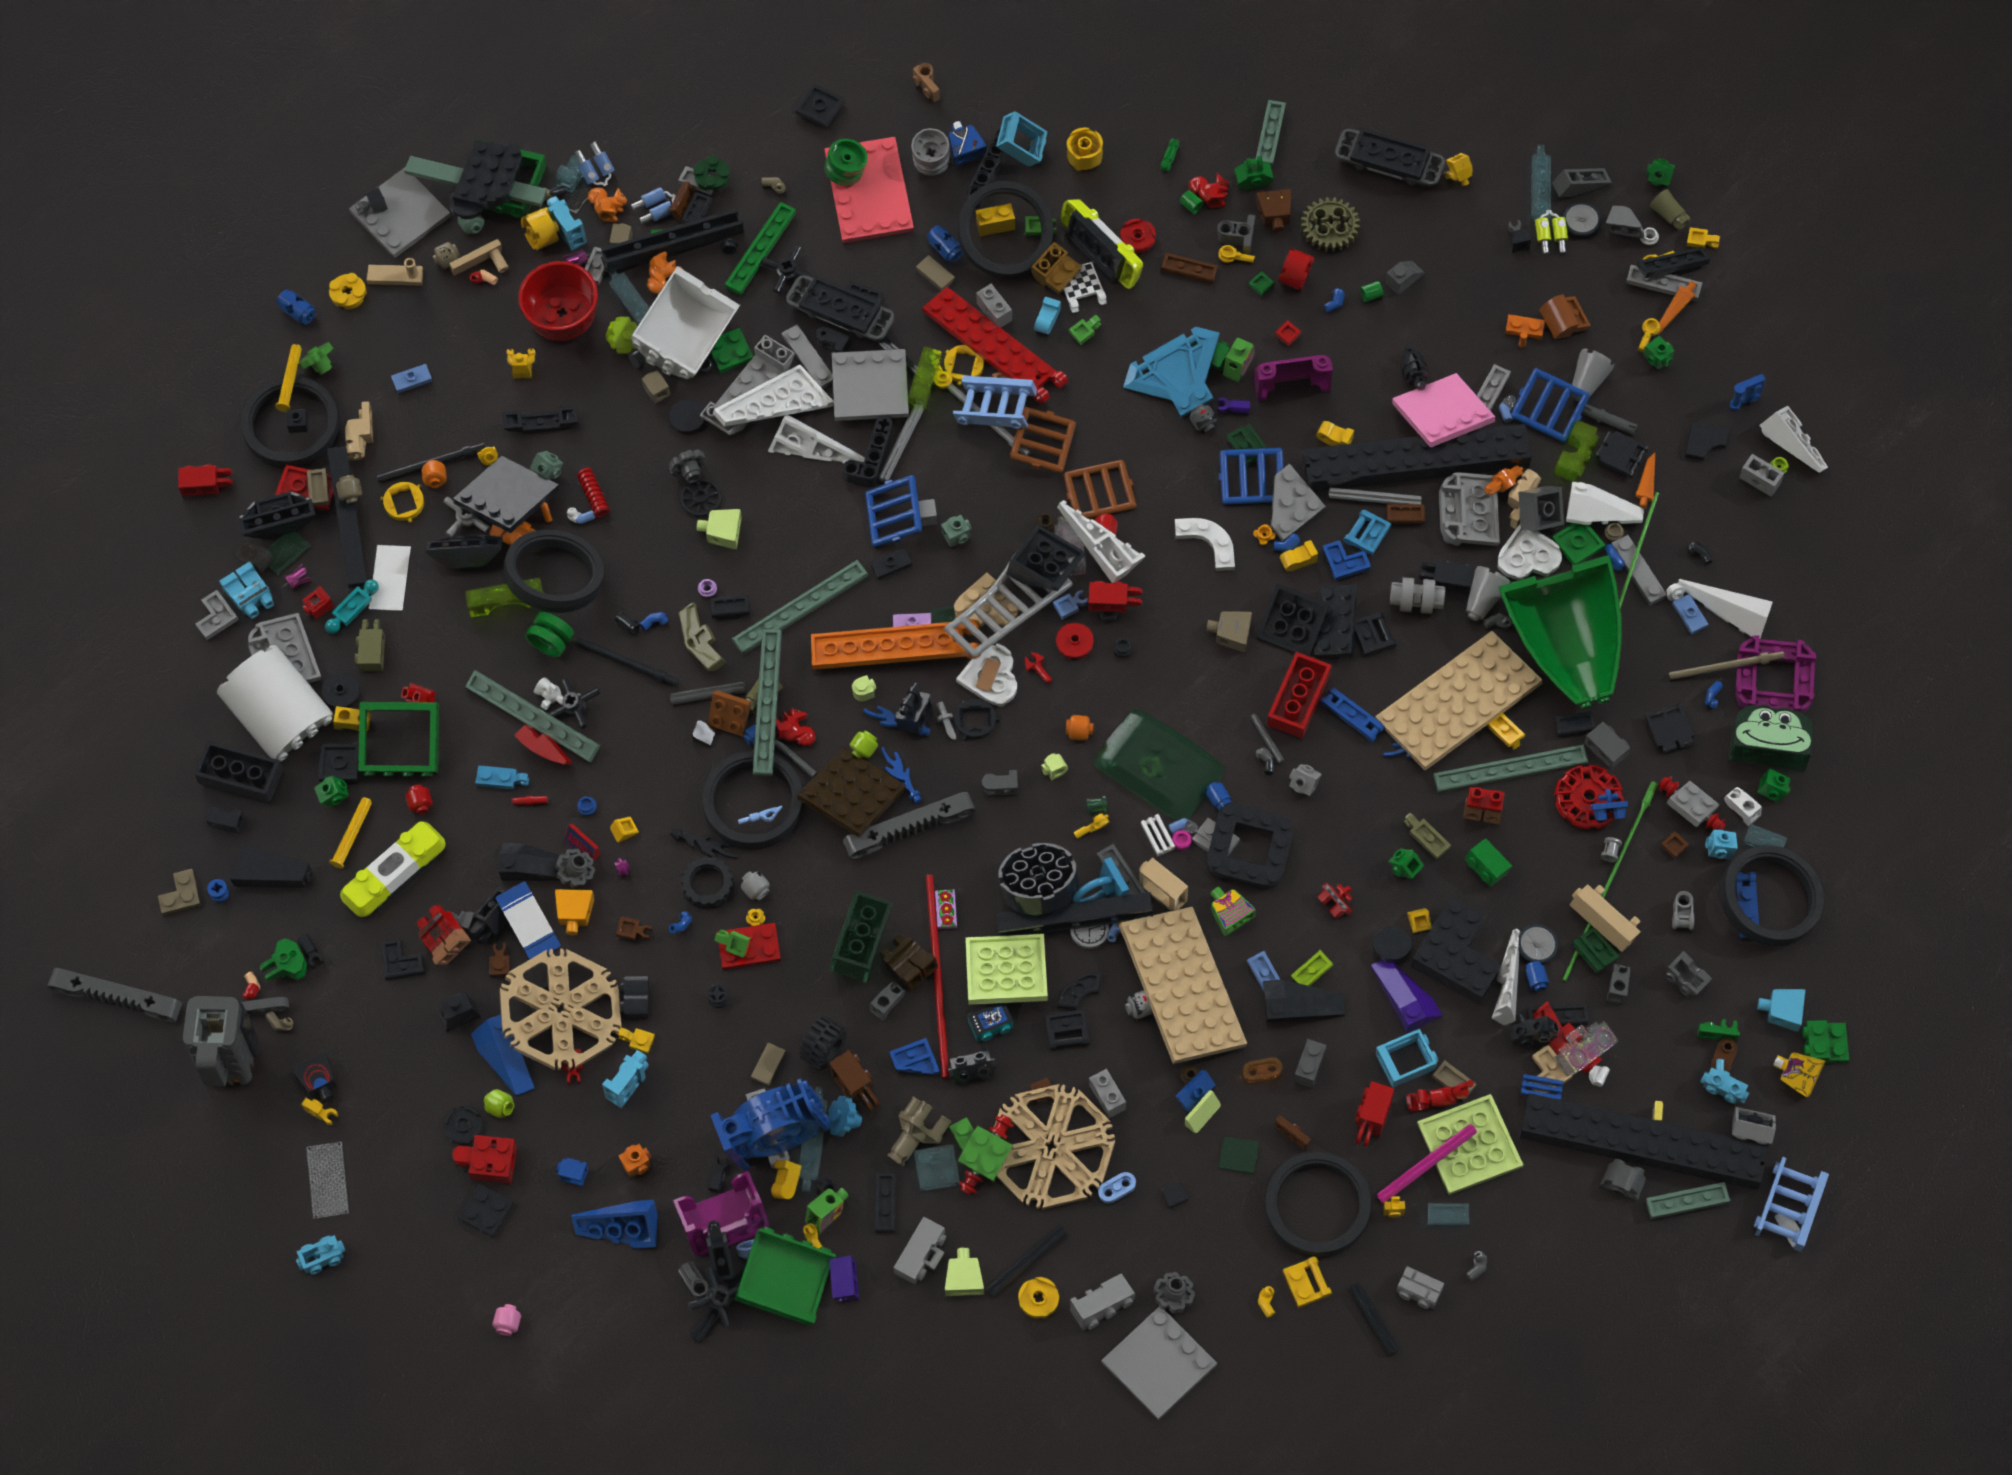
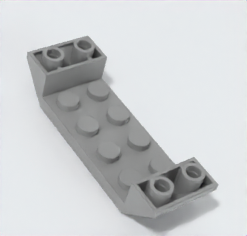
[700,335,795,435]

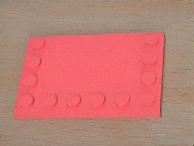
[824,137,914,243]

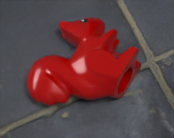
[1189,173,1230,208]
[775,709,816,746]

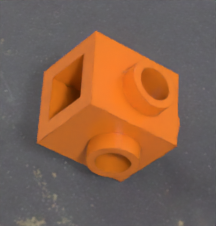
[619,1144,652,1178]

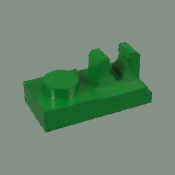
[1697,1019,1740,1042]

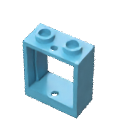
[996,111,1047,167]
[1375,1029,1438,1088]

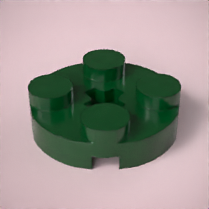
[693,155,730,191]

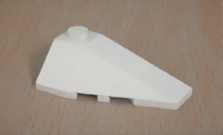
[1760,406,1828,473]
[1566,482,1644,525]

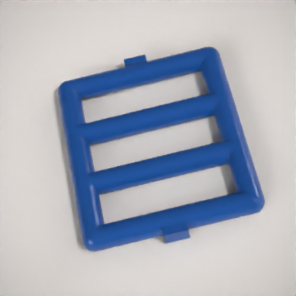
[1511,368,1590,443]
[1219,448,1284,505]
[865,475,922,547]

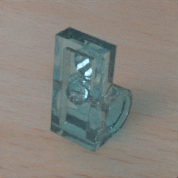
[555,155,583,193]

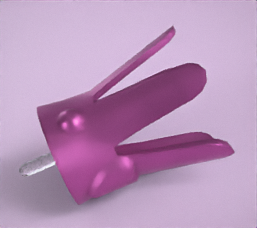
[562,249,590,266]
[283,564,312,589]

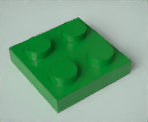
[710,328,753,374]
[1552,523,1605,565]

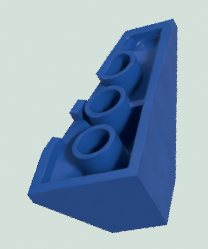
[471,1014,535,1096]
[571,1200,658,1248]

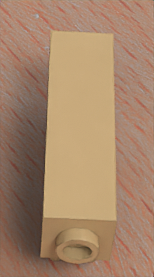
[1569,884,1641,952]

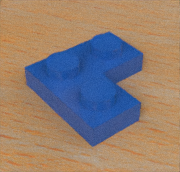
[1322,540,1371,581]

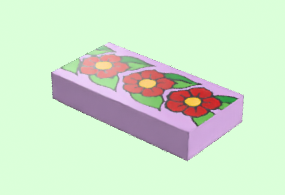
[935,889,957,929]

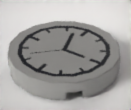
[1070,924,1109,950]

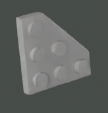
[1271,464,1326,542]

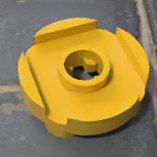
[329,273,367,309]
[1018,1277,1059,1319]

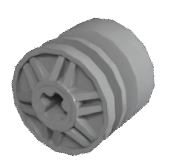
[911,128,951,176]

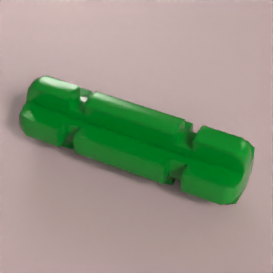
[1160,139,1180,172]

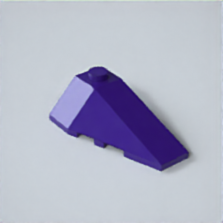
[1371,960,1442,1033]

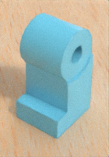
[1034,297,1061,335]

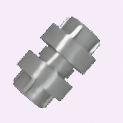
[1390,577,1445,614]

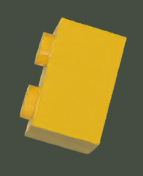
[976,203,1015,237]

